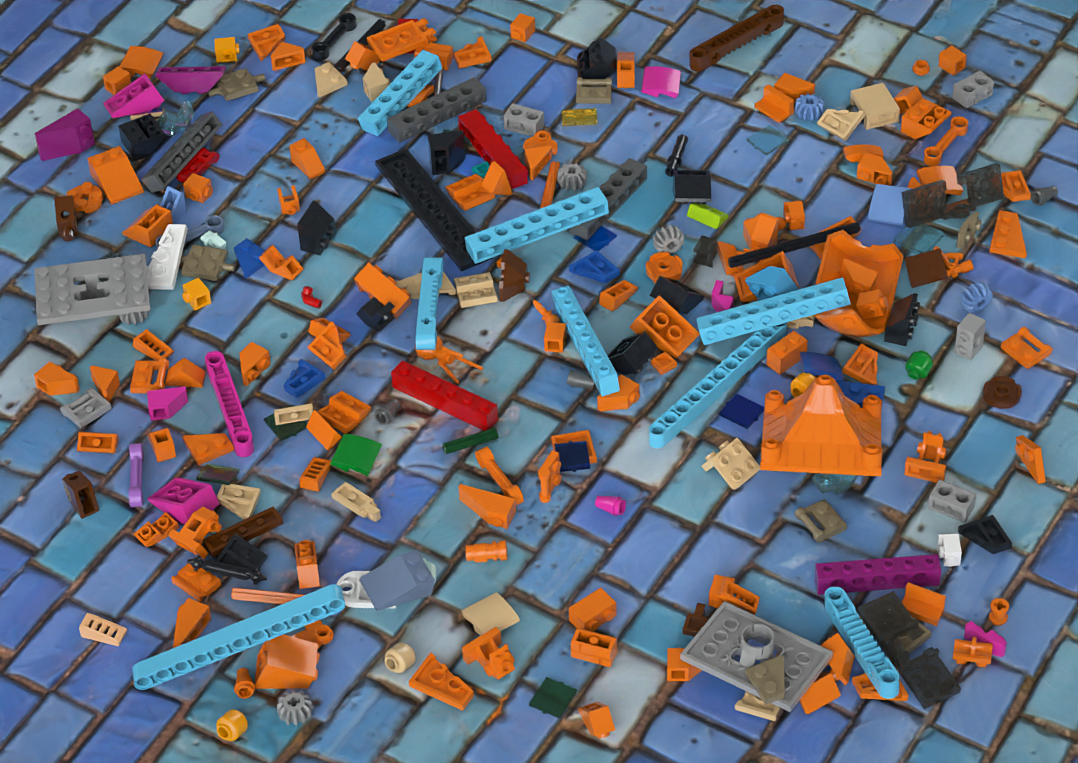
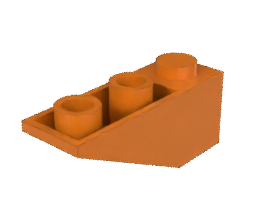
[617,52,635,88]
[295,540,320,589]

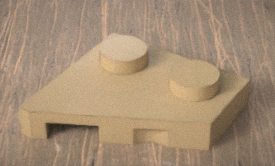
[217,483,261,520]

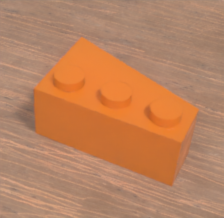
[354,263,412,319]

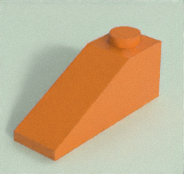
[458,484,516,529]
[173,598,212,648]

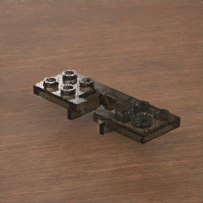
[901,163,1004,228]
[857,591,961,709]

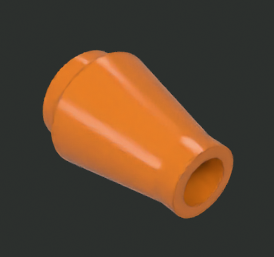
[234,668,255,699]

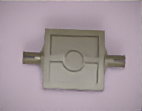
[208,68,265,101]
[180,245,236,281]

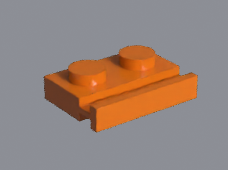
[171,563,221,603]

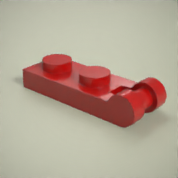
[176,148,219,183]

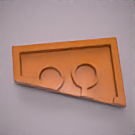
[990,210,1027,258]
[409,652,474,711]

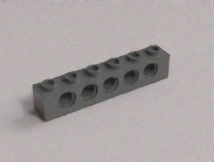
[387,77,487,143]
[141,111,223,193]
[569,158,647,241]

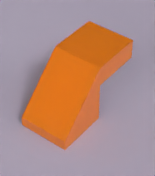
[259,245,304,281]

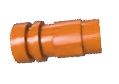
[466,540,508,563]

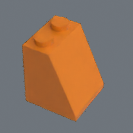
[254,634,320,689]

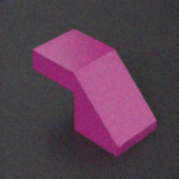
[712,280,734,312]

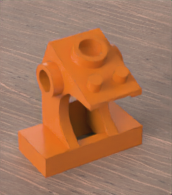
[904,431,947,483]
[168,507,223,559]
[462,627,515,680]

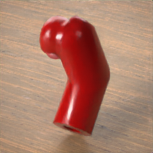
[301,286,322,309]

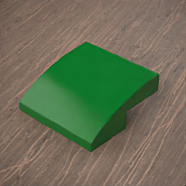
[330,434,382,476]

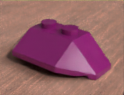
[155,66,227,94]

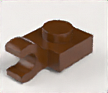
[682,603,708,637]

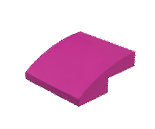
[641,66,681,98]

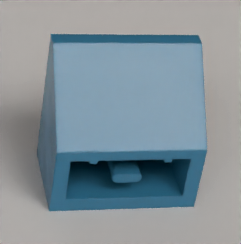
[745,266,799,301]

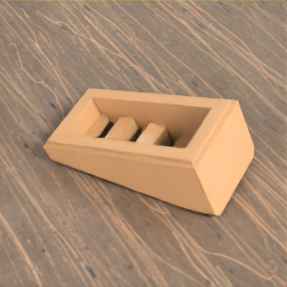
[79,613,127,646]

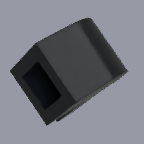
[356,297,395,331]

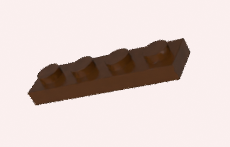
[203,507,283,558]

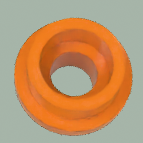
[912,60,930,76]

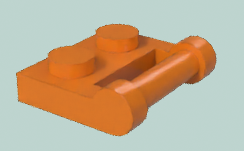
[1001,326,1053,369]
[130,358,170,394]
[538,450,562,503]

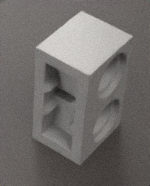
[952,71,994,109]
[503,103,545,137]
[928,480,976,523]

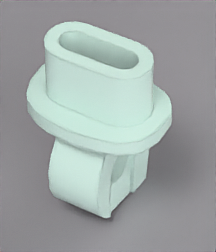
[201,231,226,249]

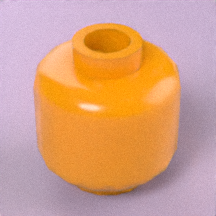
[790,372,816,397]
[216,709,248,741]

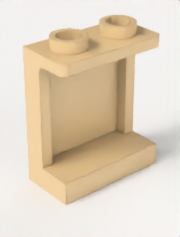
[850,83,900,130]

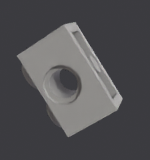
[955,313,986,360]

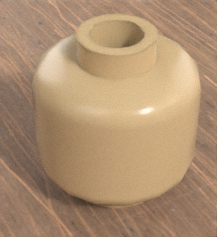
[385,642,416,673]

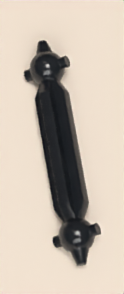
[187,555,267,585]

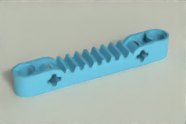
[416,257,443,350]
[824,586,900,699]

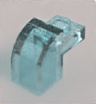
[157,100,194,136]
[812,473,858,495]

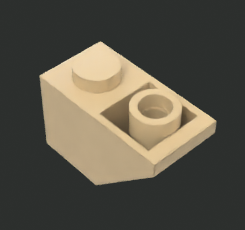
[363,62,391,101]

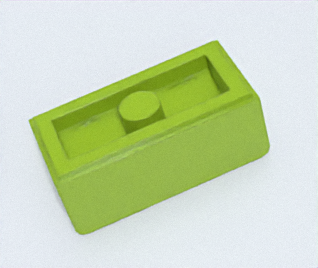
[687,202,729,229]

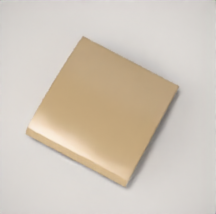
[454,272,498,308]
[462,592,520,636]

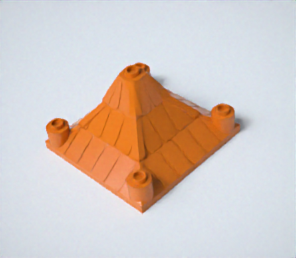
[760,375,883,476]

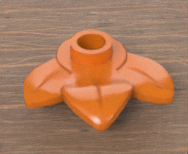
[523,130,558,155]
[292,620,334,649]

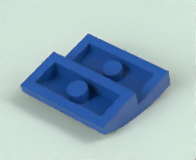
[800,352,844,381]

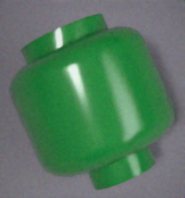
[905,350,933,380]

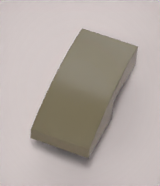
[957,212,982,249]

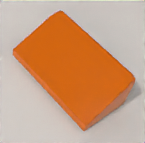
[717,241,744,275]
[308,318,351,343]
[306,410,342,451]
[77,432,119,454]

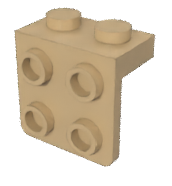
[701,438,760,490]

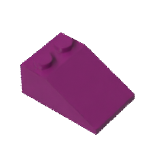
[35,108,95,161]

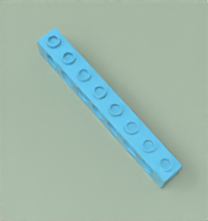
[465,187,609,264]
[696,277,851,345]
[551,285,620,397]

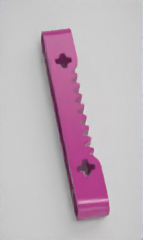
[205,351,254,457]

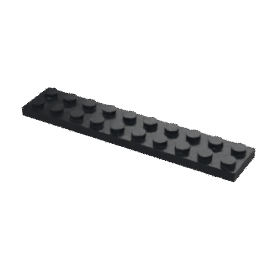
[375,148,493,272]

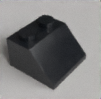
[297,201,337,255]
[650,276,705,314]
[607,331,658,375]

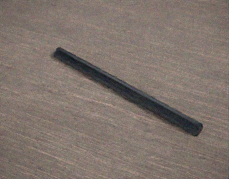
[728,222,860,268]

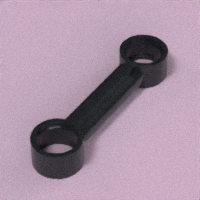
[312,13,357,61]

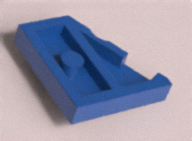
[234,238,265,279]
[569,250,620,283]
[284,359,326,398]

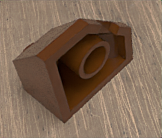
[499,249,530,302]

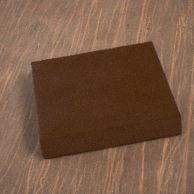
[904,248,948,288]

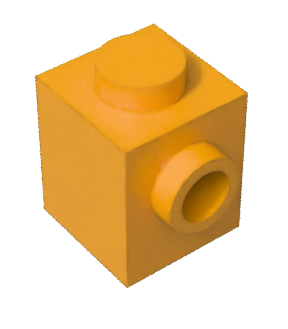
[214,37,240,63]
[182,277,211,311]

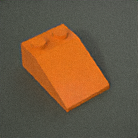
[87,146,144,205]
[734,251,799,302]
[629,295,700,358]

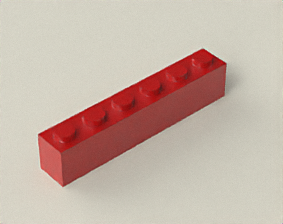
[458,109,529,190]
[391,360,498,431]

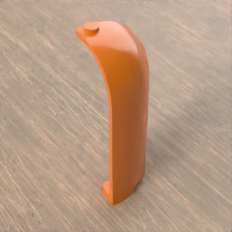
[814,230,904,337]

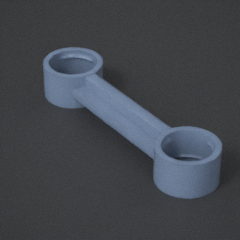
[155,215,224,249]

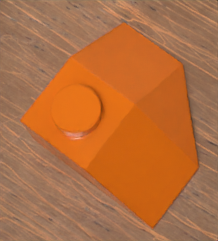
[743,213,778,250]

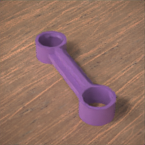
[129,443,144,507]

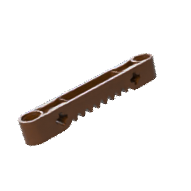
[689,5,784,72]

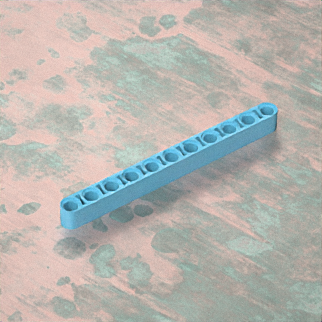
[649,322,787,449]
[132,584,345,690]

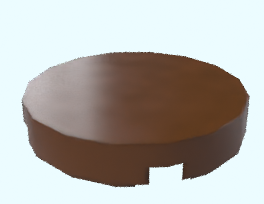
[982,376,1022,409]

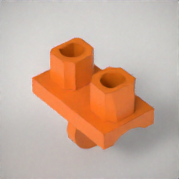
[953,636,993,667]

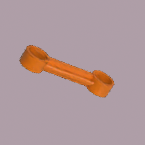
[924,116,968,166]
[475,446,524,506]

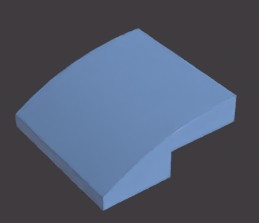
[868,184,912,226]

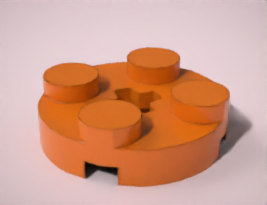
[67,182,103,213]
[646,252,683,283]

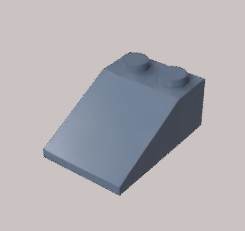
[359,550,435,611]

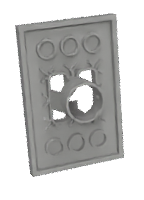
[34,254,151,325]
[680,601,833,712]

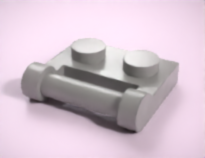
[60,388,112,429]

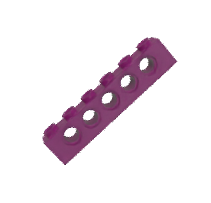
[815,554,941,595]

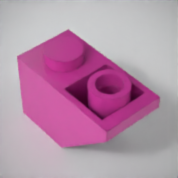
[147,386,188,421]

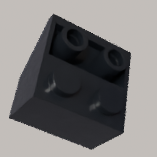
[577,37,617,79]
[118,114,165,161]
[428,130,465,175]
[672,170,711,204]
[884,293,920,346]

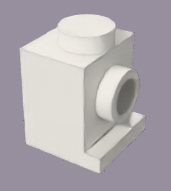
[937,534,962,567]

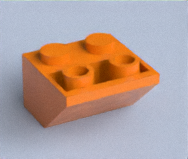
[901,98,951,139]
[122,204,173,248]

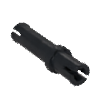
[665,134,688,177]

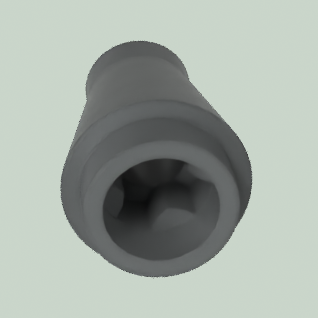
[1031,186,1058,206]
[567,369,594,389]
[375,399,400,425]

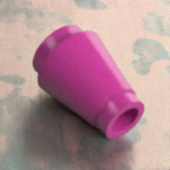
[595,496,626,516]

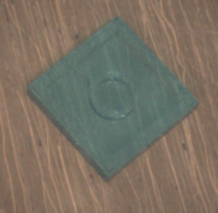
[893,218,944,254]

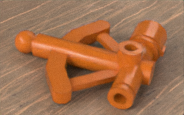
[933,246,974,278]

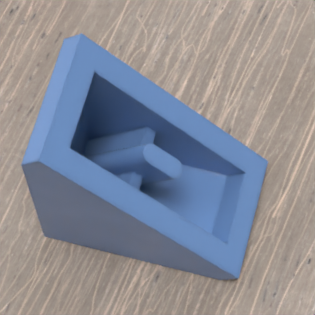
[160,186,187,224]

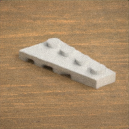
[147,224,188,290]

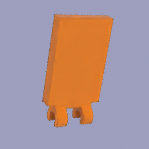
[367,18,437,62]

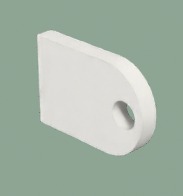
[337,571,396,608]

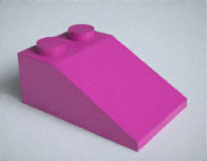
[103,74,165,118]
[147,477,219,525]

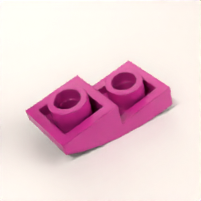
[964,621,1007,657]

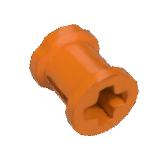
[989,598,1009,626]

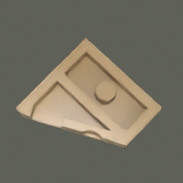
[315,62,347,98]
[817,109,865,142]

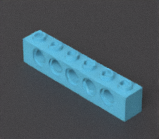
[358,50,443,136]

